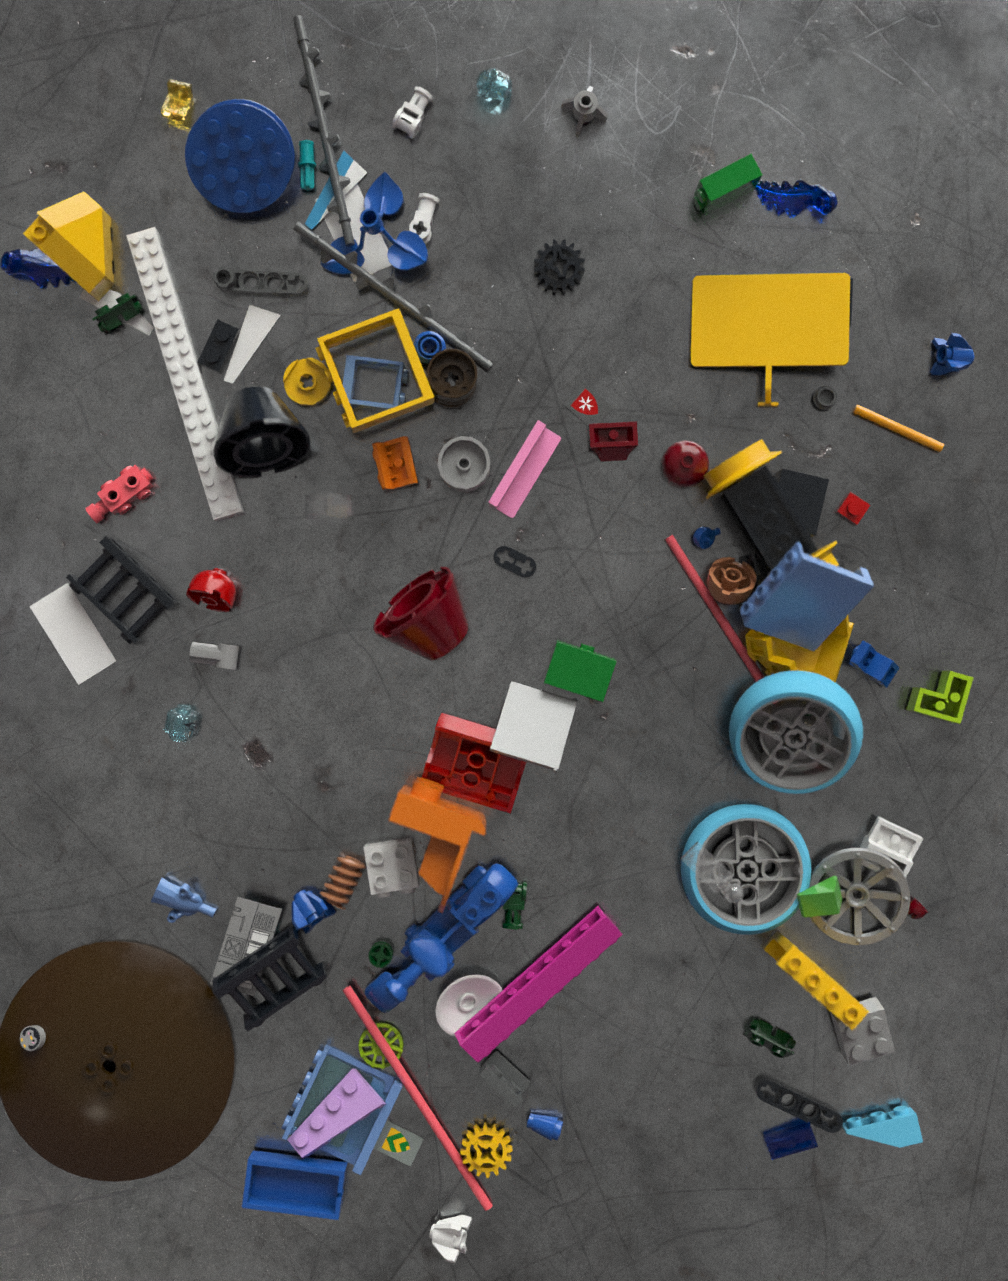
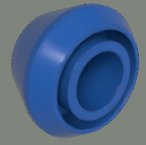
[413,331,446,364]

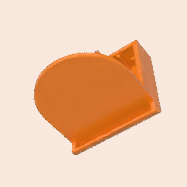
[388,777,487,913]

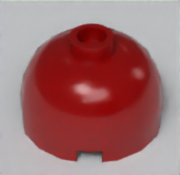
[186,568,236,612]

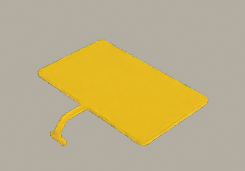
[691,273,850,407]

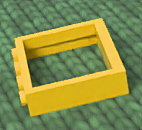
[315,308,434,433]

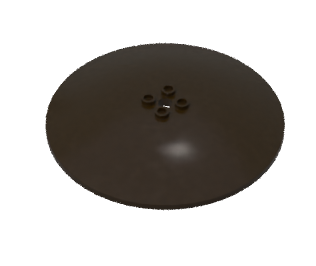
[0,940,235,1182]

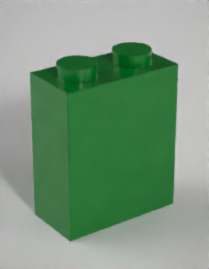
[693,154,763,215]

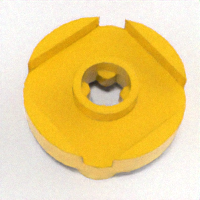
[283,358,331,407]

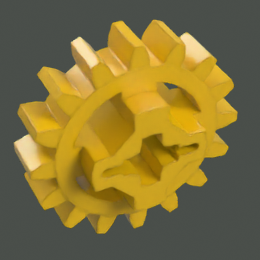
[460,1122,512,1178]

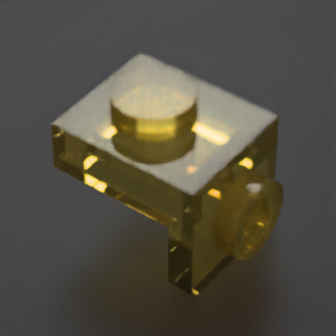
[161,79,193,122]

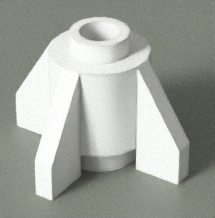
[429,1215,472,1264]

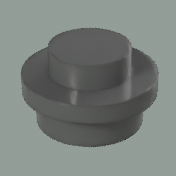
[813,386,837,410]

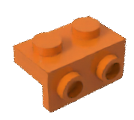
[372,436,418,490]

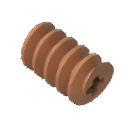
[320,855,366,910]

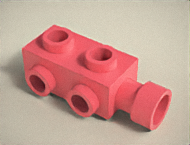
[85,465,154,524]

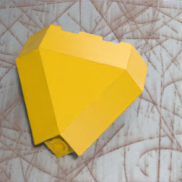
[23,192,114,302]
[745,615,854,683]

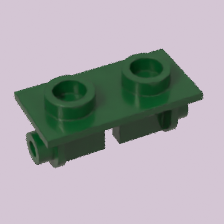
[92,293,143,333]
[743,1018,796,1058]

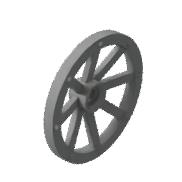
[809,848,910,945]

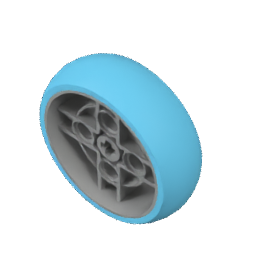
[729,670,863,794]
[681,804,811,935]

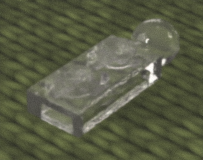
[680,841,744,903]

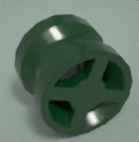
[368,941,393,968]

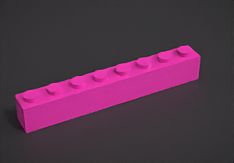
[454,906,623,1062]

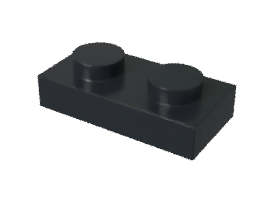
[198,319,240,374]

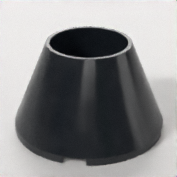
[213,386,311,477]

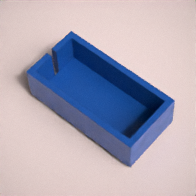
[242,1150,348,1220]

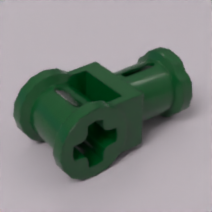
[502,881,527,930]

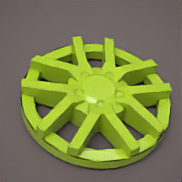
[359,1023,404,1069]

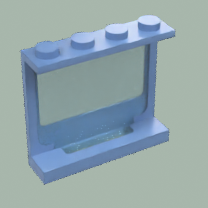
[282,1044,403,1175]

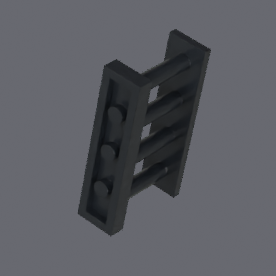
[66,536,180,644]
[212,926,327,1032]

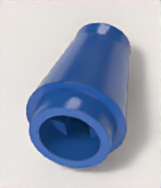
[526,1113,563,1141]

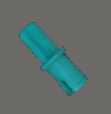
[297,140,317,190]

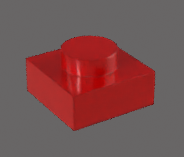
[836,492,870,526]

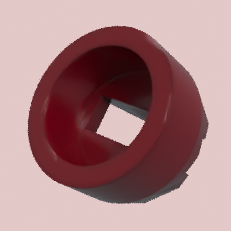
[908,898,928,919]

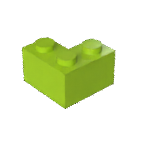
[906,671,974,724]

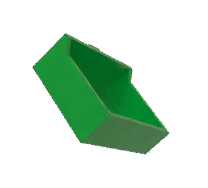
[544,640,617,702]

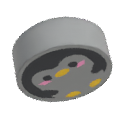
[20,1025,46,1051]

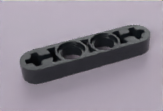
[754,1077,843,1133]

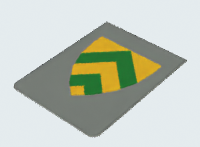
[373,1121,424,1166]

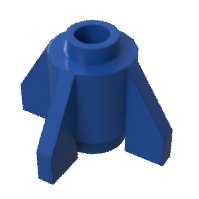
[930,333,974,376]
[291,890,336,934]

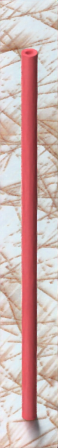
[665,535,778,704]
[342,985,493,1211]

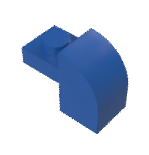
[849,641,899,688]

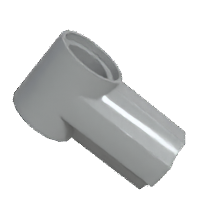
[189,642,239,670]

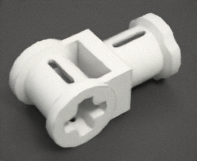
[391,86,433,139]
[409,193,440,244]

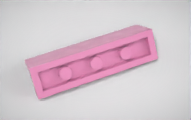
[488,420,561,518]

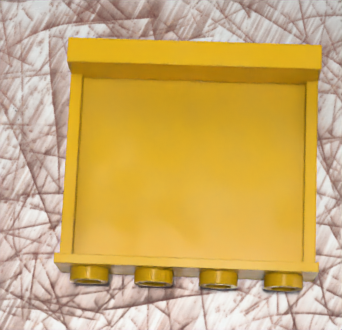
[762,930,869,1031]

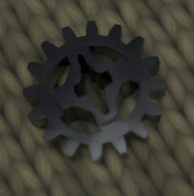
[534,239,585,293]

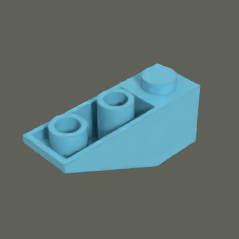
[842,1106,923,1148]

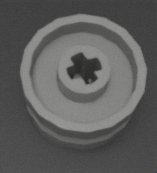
[437,436,491,493]

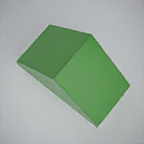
[797,875,842,917]

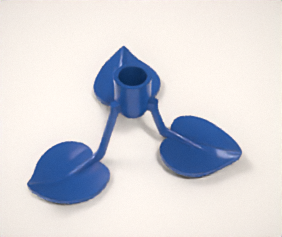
[320,172,428,275]

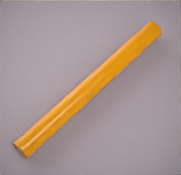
[853,404,944,453]

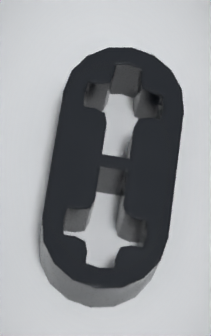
[493,546,536,578]

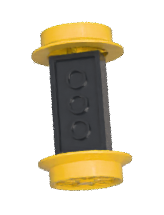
[704,440,839,570]

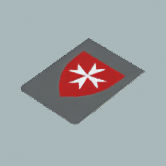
[563,381,613,426]

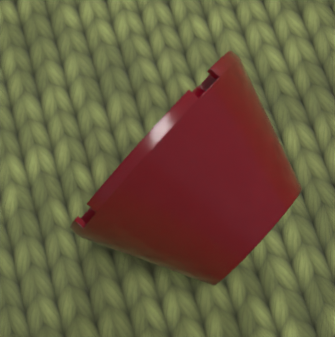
[373,567,468,661]

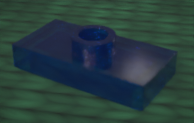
[764,1122,818,1160]

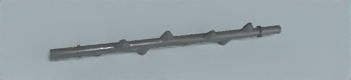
[293,15,355,247]
[293,222,493,371]

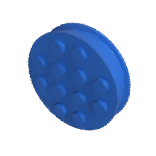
[185,99,295,213]

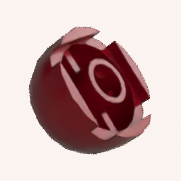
[661,440,709,488]

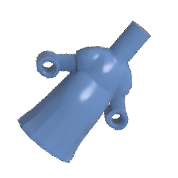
[151,878,216,923]

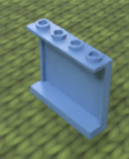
[739,542,874,651]

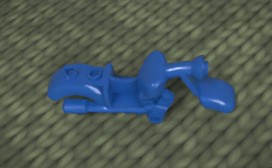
[365,863,518,1013]

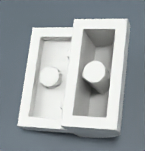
[860,816,923,881]

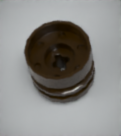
[427,349,477,408]

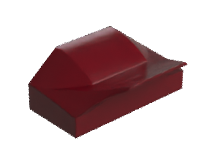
[589,422,638,462]

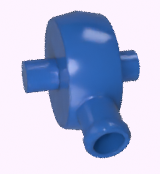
[693,526,721,549]

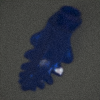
[756,180,838,217]
[0,247,74,287]

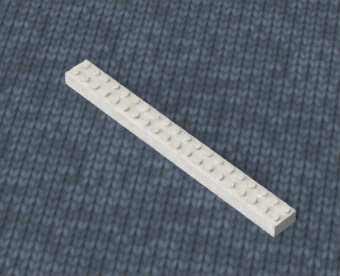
[126,227,244,521]

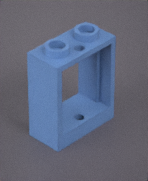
[343,355,409,411]

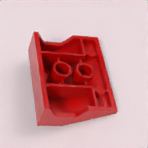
[422,713,526,814]

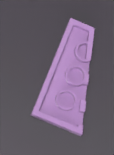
[287,1069,386,1158]

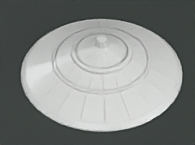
[435,975,502,1037]

